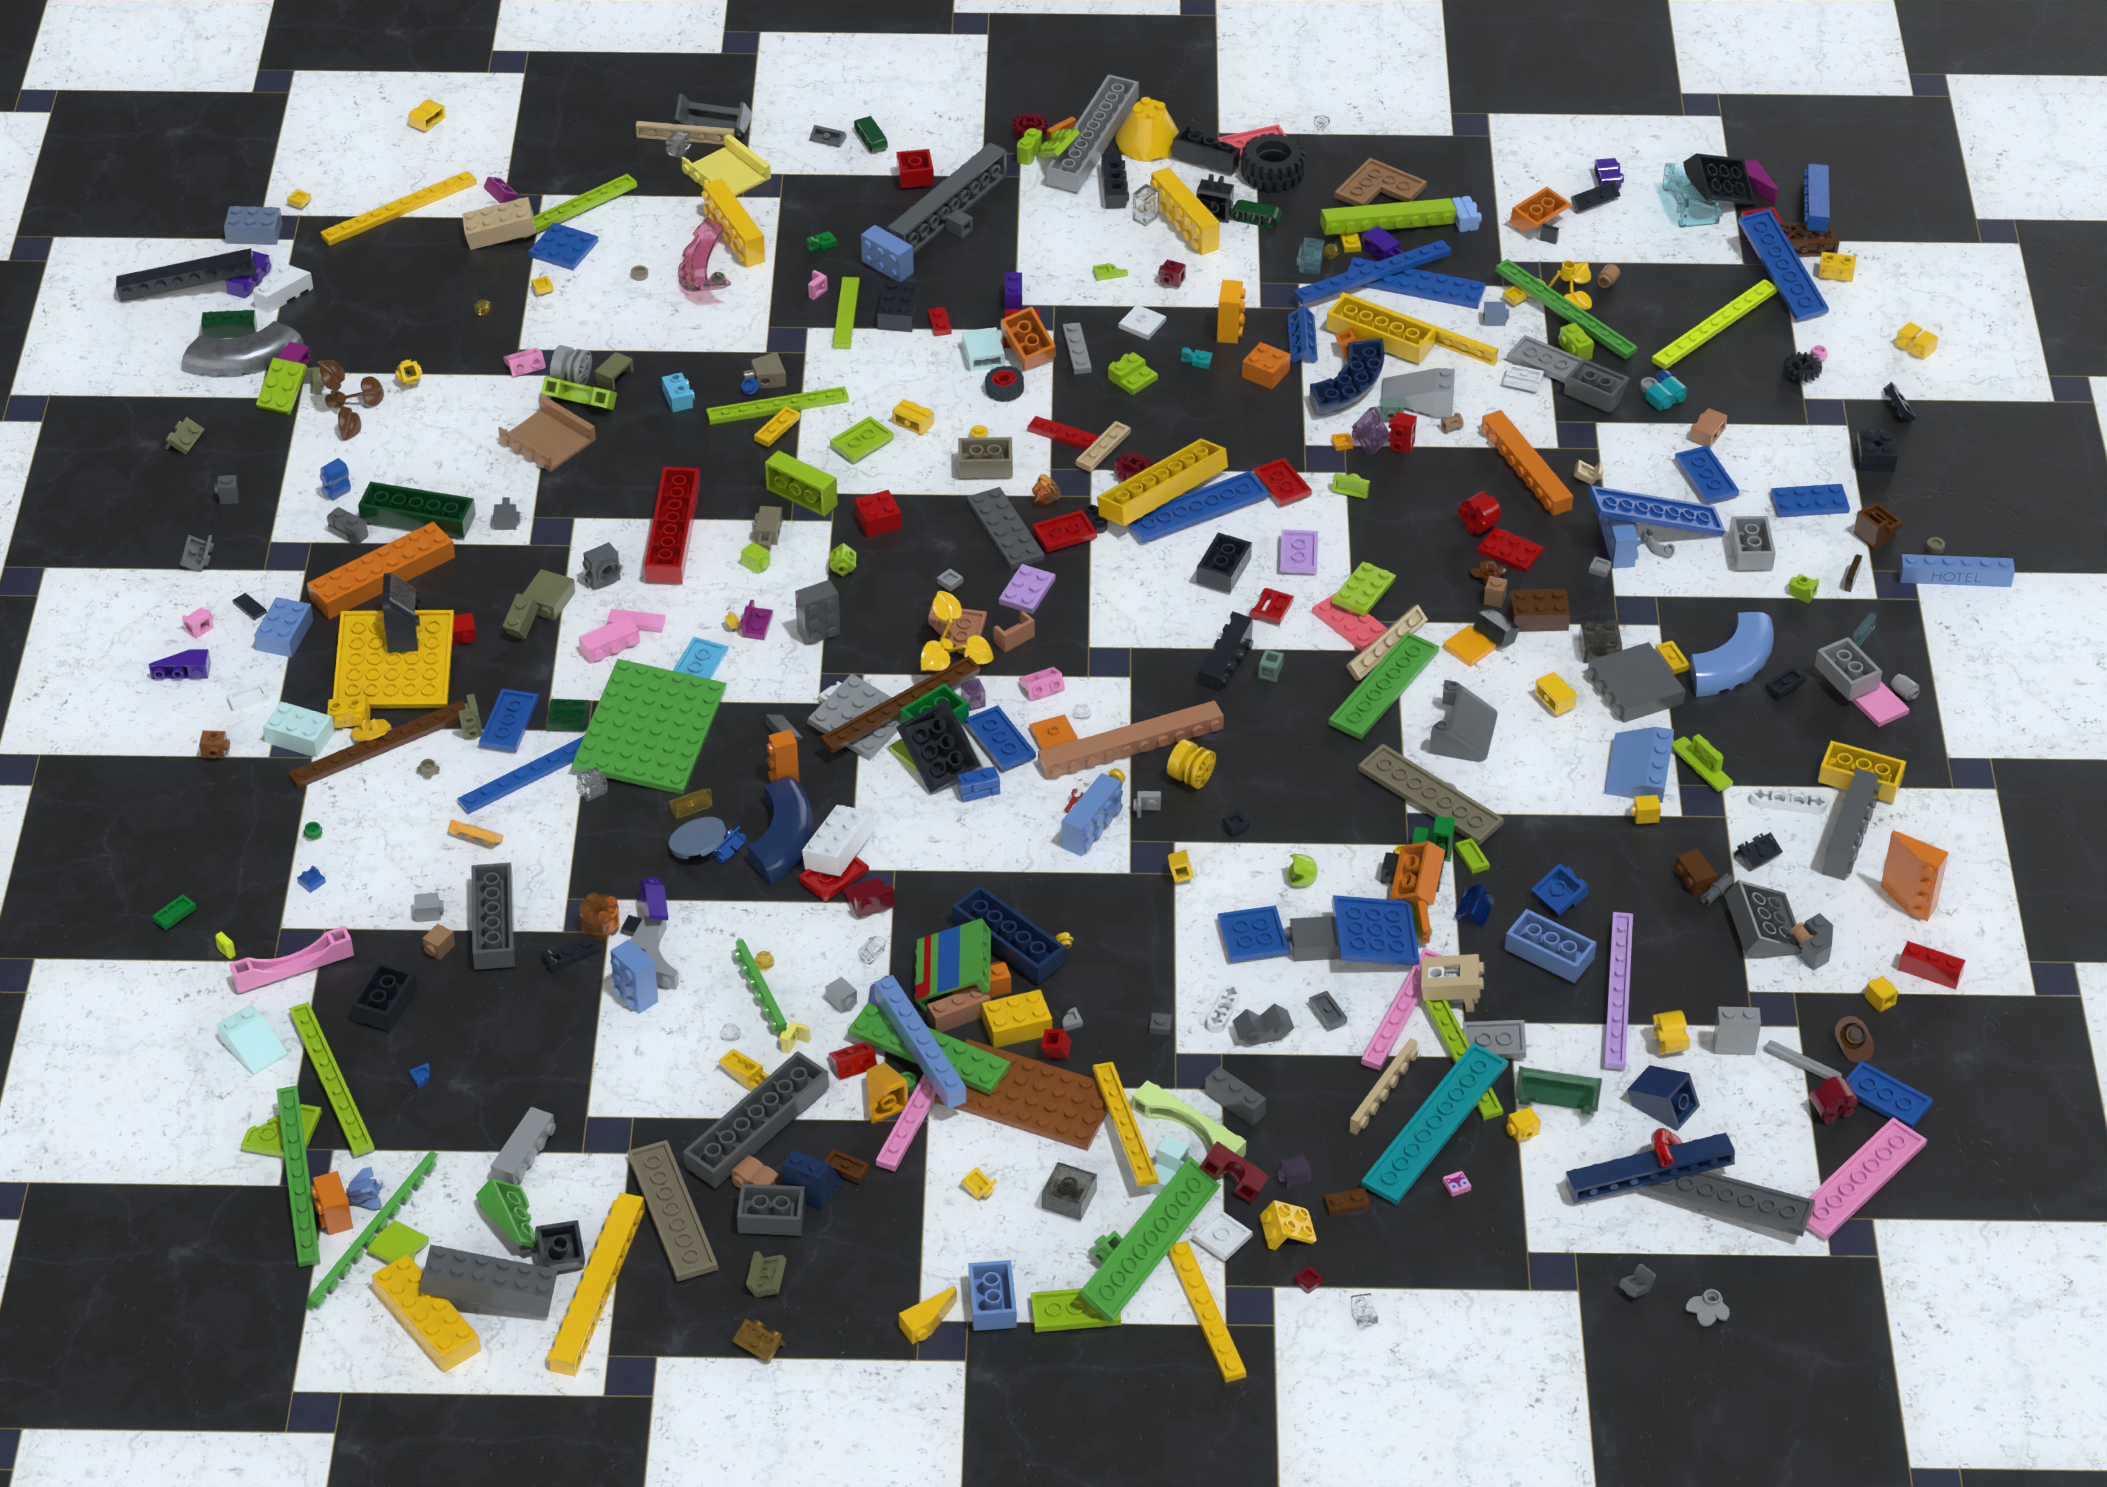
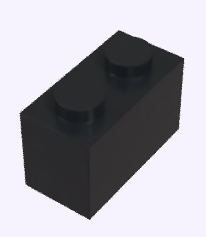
[1473,608,1520,647]

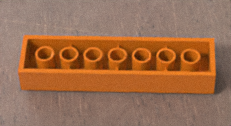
[307,522,455,619]

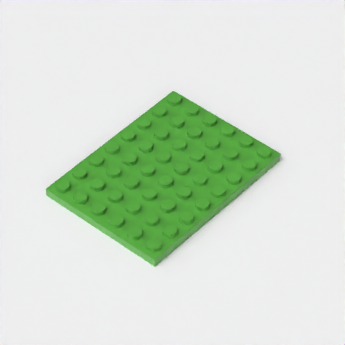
[572,659,727,795]

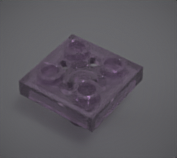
[1352,407,1389,457]

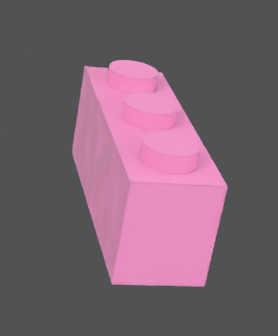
[579,616,640,664]

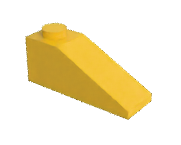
[899,1286,957,1344]

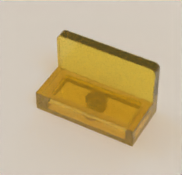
[669,788,712,819]

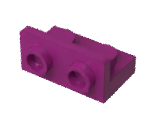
[739,599,773,640]

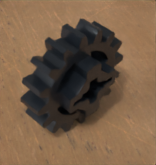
[1783,352,1822,383]

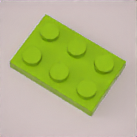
[1037,128,1080,158]
[256,358,307,414]
[830,416,894,463]

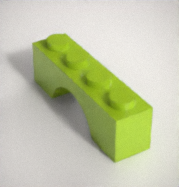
[541,376,617,410]

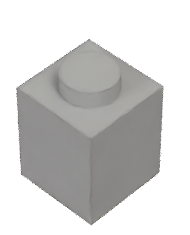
[414,892,444,923]
[826,976,857,1014]

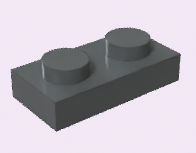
[1309,991,1347,1030]

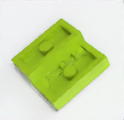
[367,1220,429,1263]

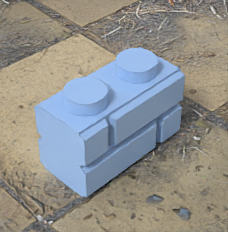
[1451,196,1482,232]

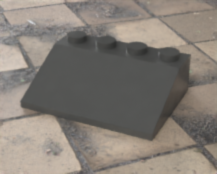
[1725,880,1802,958]

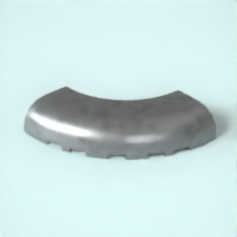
[182,321,304,378]

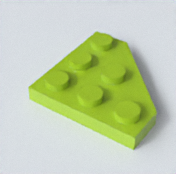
[241,1104,322,1157]

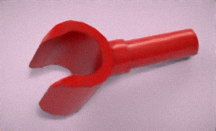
[1064,788,1084,813]

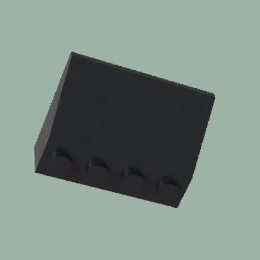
[1683,153,1756,206]
[896,699,984,794]

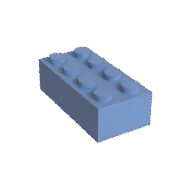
[1599,516,1640,569]
[1061,773,1123,857]
[1505,909,1597,983]

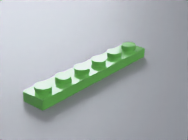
[734,939,787,1038]

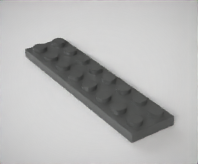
[1639,1171,1815,1237]

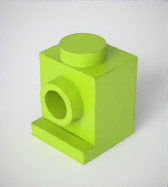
[1788,574,1819,603]

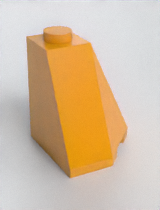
[867,1062,908,1124]

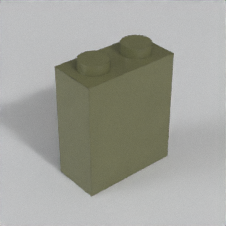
[522,569,575,621]

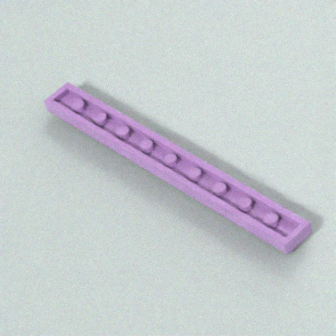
[1604,912,1633,1070]

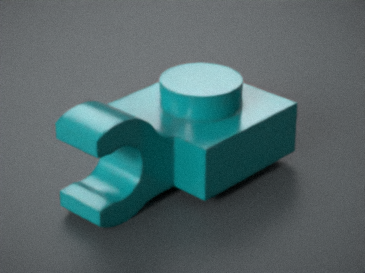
[1181,347,1213,369]

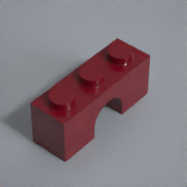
[1199,1141,1270,1204]

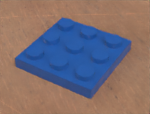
[528,223,599,271]
[1217,905,1289,963]

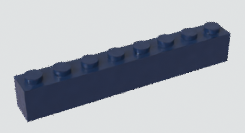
[1566,1132,1735,1204]

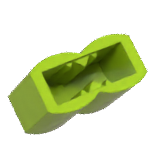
[1017,128,1042,165]

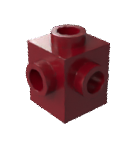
[1158,259,1186,288]

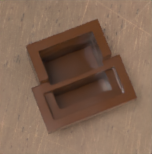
[1853,502,1903,549]

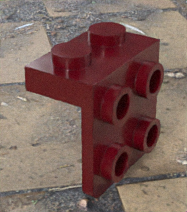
[844,878,895,918]

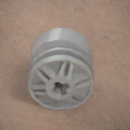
[550,345,592,385]

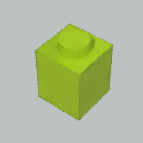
[741,542,770,574]

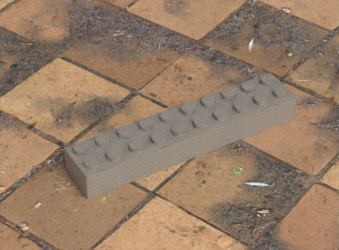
[1047,74,1139,192]

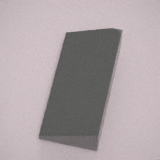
[809,125,847,147]
[766,715,803,742]

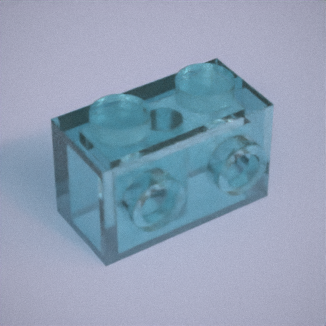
[1297,238,1325,274]

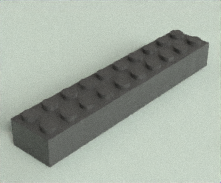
[887,143,1006,254]

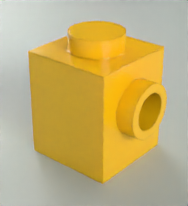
[1630,795,1661,824]
[1168,849,1194,883]
[1865,976,1898,1012]
[1506,1106,1541,1143]

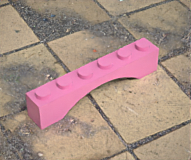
[229,926,354,993]

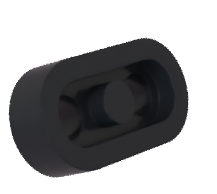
[1082,504,1108,534]

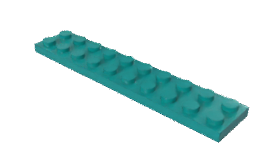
[1361,1043,1508,1205]

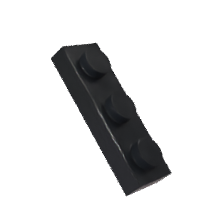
[1570,180,1621,213]

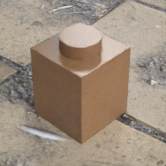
[1484,576,1508,608]
[422,923,455,960]

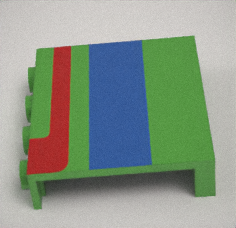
[914,918,991,1012]

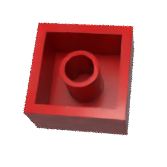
[896,149,934,188]
[855,490,902,538]

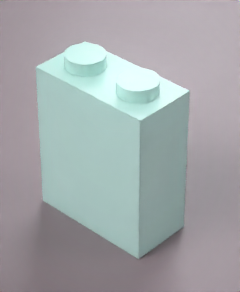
[962,327,1005,372]

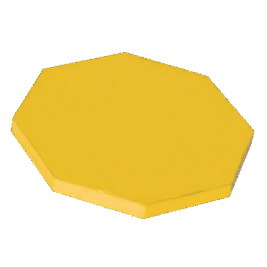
[350,719,391,741]

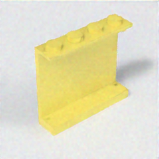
[682,134,771,196]

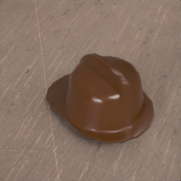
[1835,1016,1875,1064]

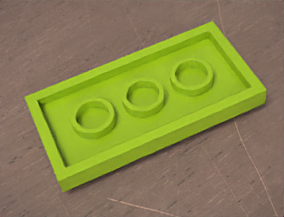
[1332,562,1396,617]
[1031,1288,1121,1332]

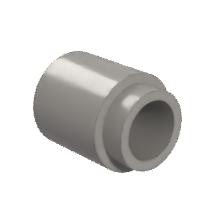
[1891,674,1920,700]

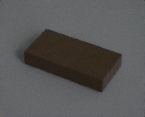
[1844,554,1862,592]

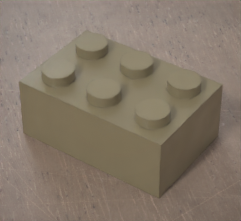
[958,437,1013,478]

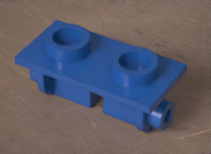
[710,826,747,863]

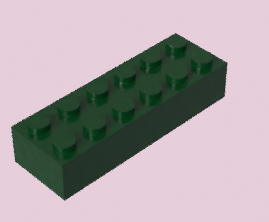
[358,481,476,538]

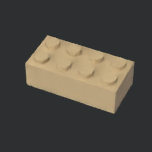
[462,197,536,250]

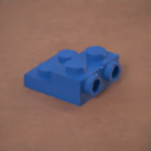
[1531,863,1589,916]

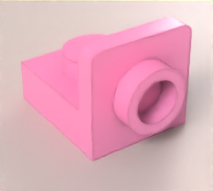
[808,270,828,300]

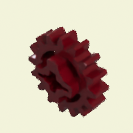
[1012,112,1048,138]
[1114,452,1153,482]

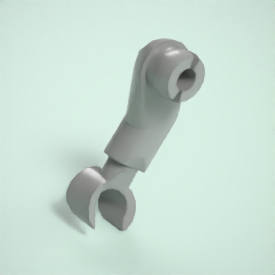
[1641,529,1675,557]

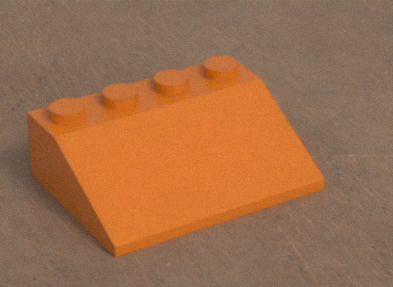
[1881,830,1949,922]

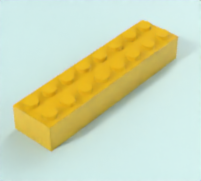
[1097,439,1228,526]

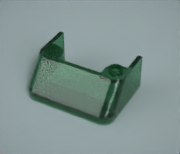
[1514,1066,1602,1115]

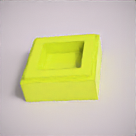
[216,932,236,959]

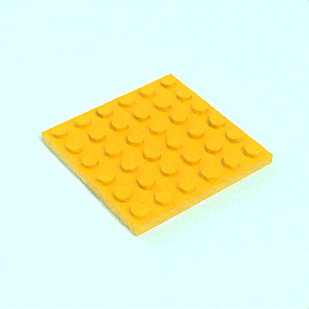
[333,610,454,709]

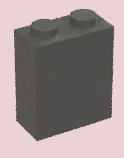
[1286,916,1340,962]

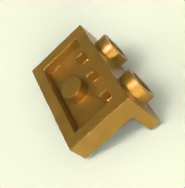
[732,1319,786,1363]

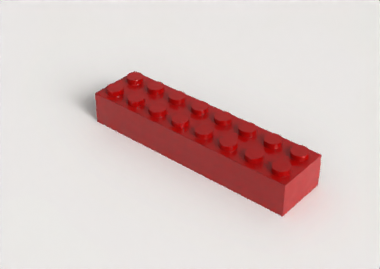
[644,467,700,584]

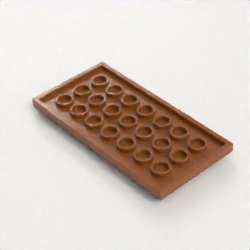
[934,1039,1109,1151]

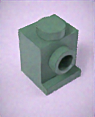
[1376,397,1404,421]
[1258,649,1284,682]

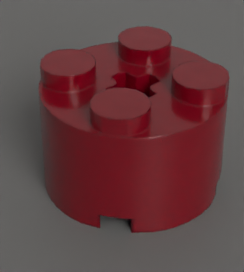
[1809,1076,1858,1124]

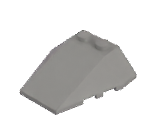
[1382,368,1455,419]

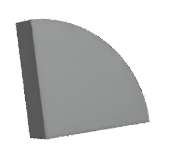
[1062,1007,1083,1031]

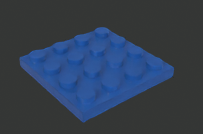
[1331,895,1420,966]

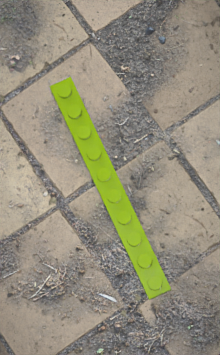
[289,1002,375,1157]

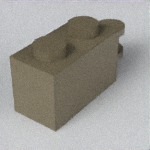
[752,506,783,550]

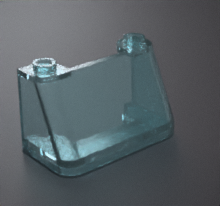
[1662,162,1722,228]

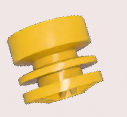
[1167,739,1216,789]

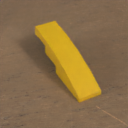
[719,1049,770,1091]

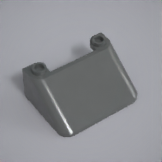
[1429,680,1498,762]

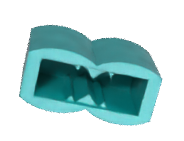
[1646,376,1687,411]

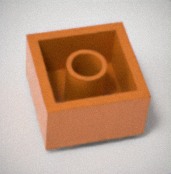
[1242,342,1291,389]
[311,1171,353,1236]

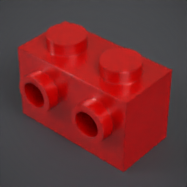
[1387,411,1417,454]

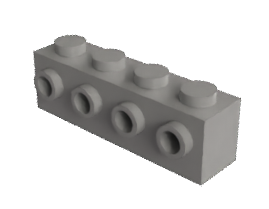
[490,1107,556,1185]

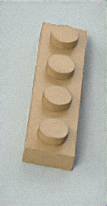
[1076,421,1131,472]

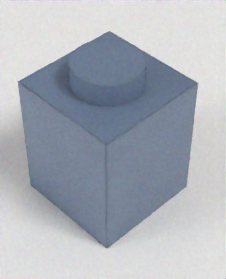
[1483,302,1509,326]

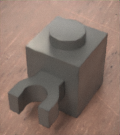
[493,497,521,530]

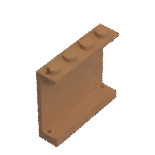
[498,396,596,472]

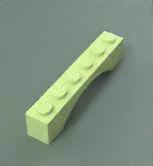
[1132,1080,1246,1158]

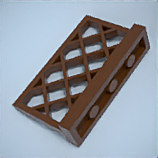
[1779,222,1840,257]

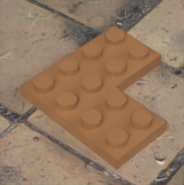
[1334,158,1427,206]

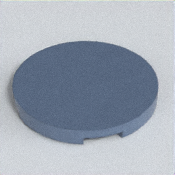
[669,817,727,859]

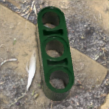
[854,116,888,153]
[1230,200,1282,228]

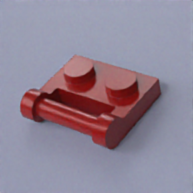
[1249,588,1294,625]

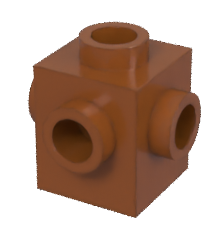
[199,730,230,758]

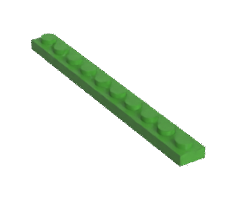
[1495,259,1638,360]
[276,1086,321,1267]
[305,1150,438,1312]

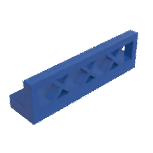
[1287,305,1318,364]

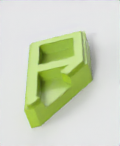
[1093,263,1128,281]

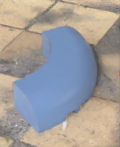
[1689,612,1774,697]

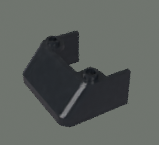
[382,573,421,653]

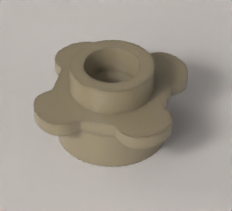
[417,759,440,778]

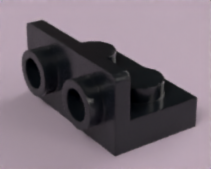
[1734,832,1783,870]

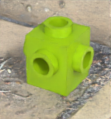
[830,543,856,577]

